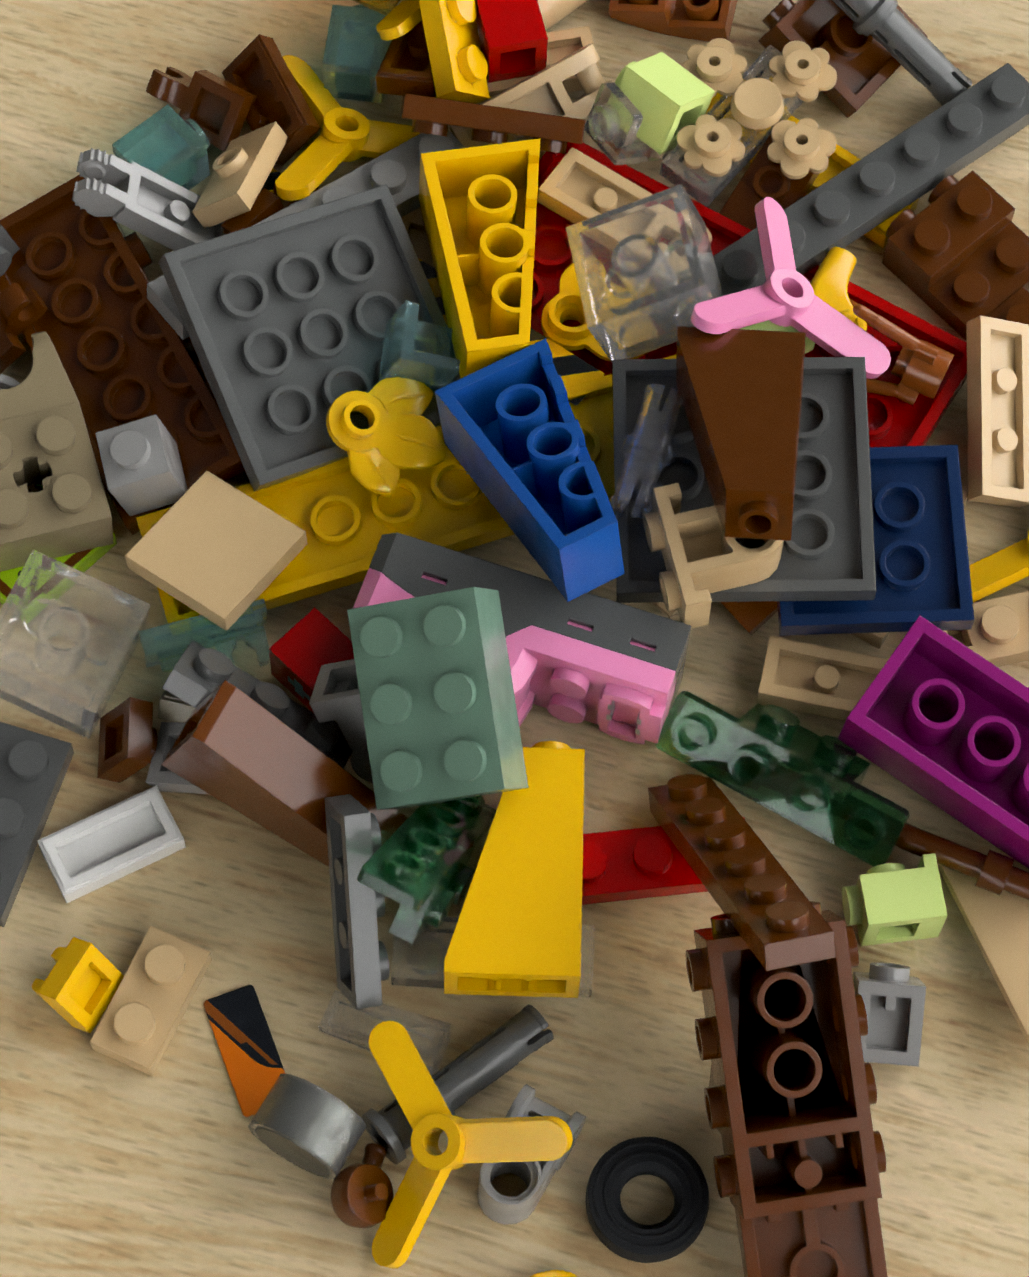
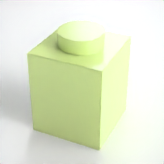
[607,52,715,154]

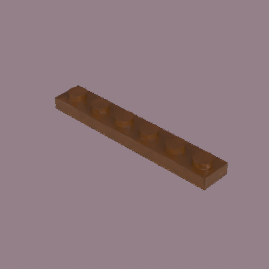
[648,774,836,971]

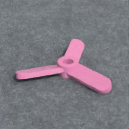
[691,197,891,379]

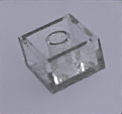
[566,184,723,364]
[0,549,151,739]

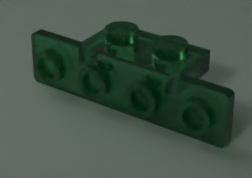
[655,691,910,867]
[357,796,496,944]

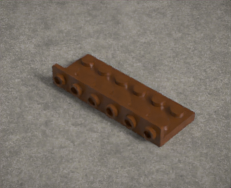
[0,175,250,535]

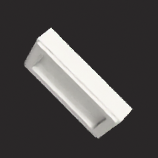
[37,785,186,903]

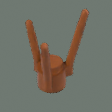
[850,299,954,406]

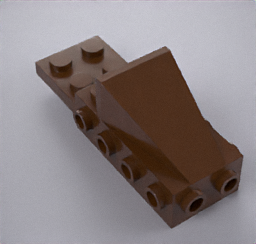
[685,901,888,1277]

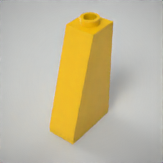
[444,741,585,998]

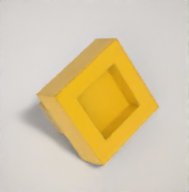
[31,937,124,1033]

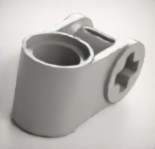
[477,1084,586,1225]

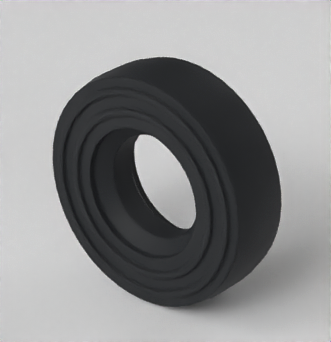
[585,1137,709,1263]

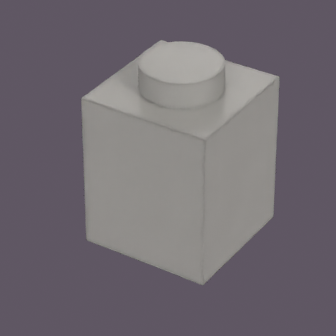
[96,414,188,516]

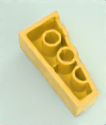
[419,138,541,379]

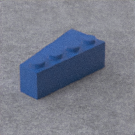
[435,338,625,602]

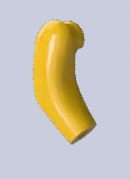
[810,247,867,331]

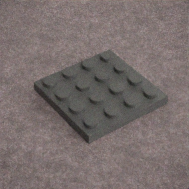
[158,184,460,492]
[612,357,876,603]

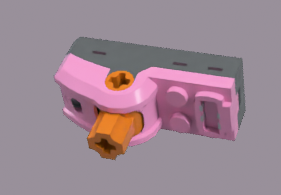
[353,533,692,744]

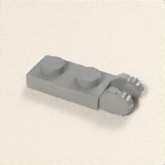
[72,148,225,251]

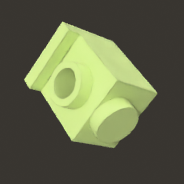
[842,853,948,946]

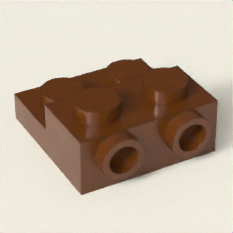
[758,0,928,118]
[882,170,1029,341]

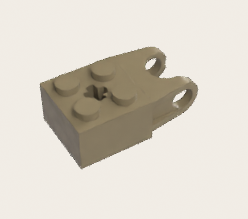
[0,331,114,572]

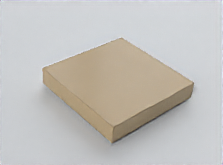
[125,471,307,631]

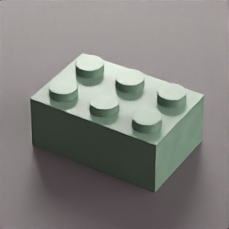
[347,587,529,810]

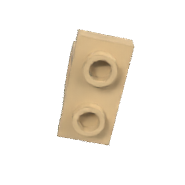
[643,483,784,629]

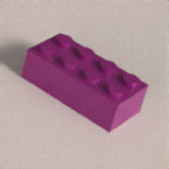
[838,616,1029,869]

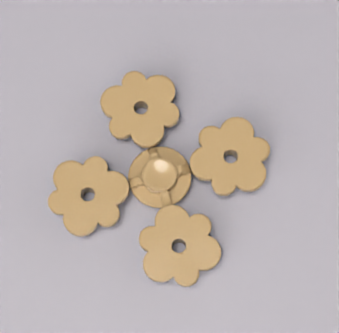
[677,38,837,179]

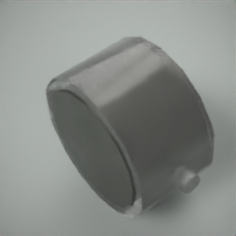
[248,1074,366,1180]

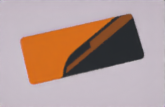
[204,985,287,1117]

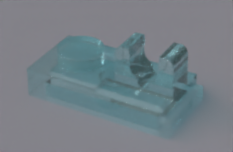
[139,599,270,672]

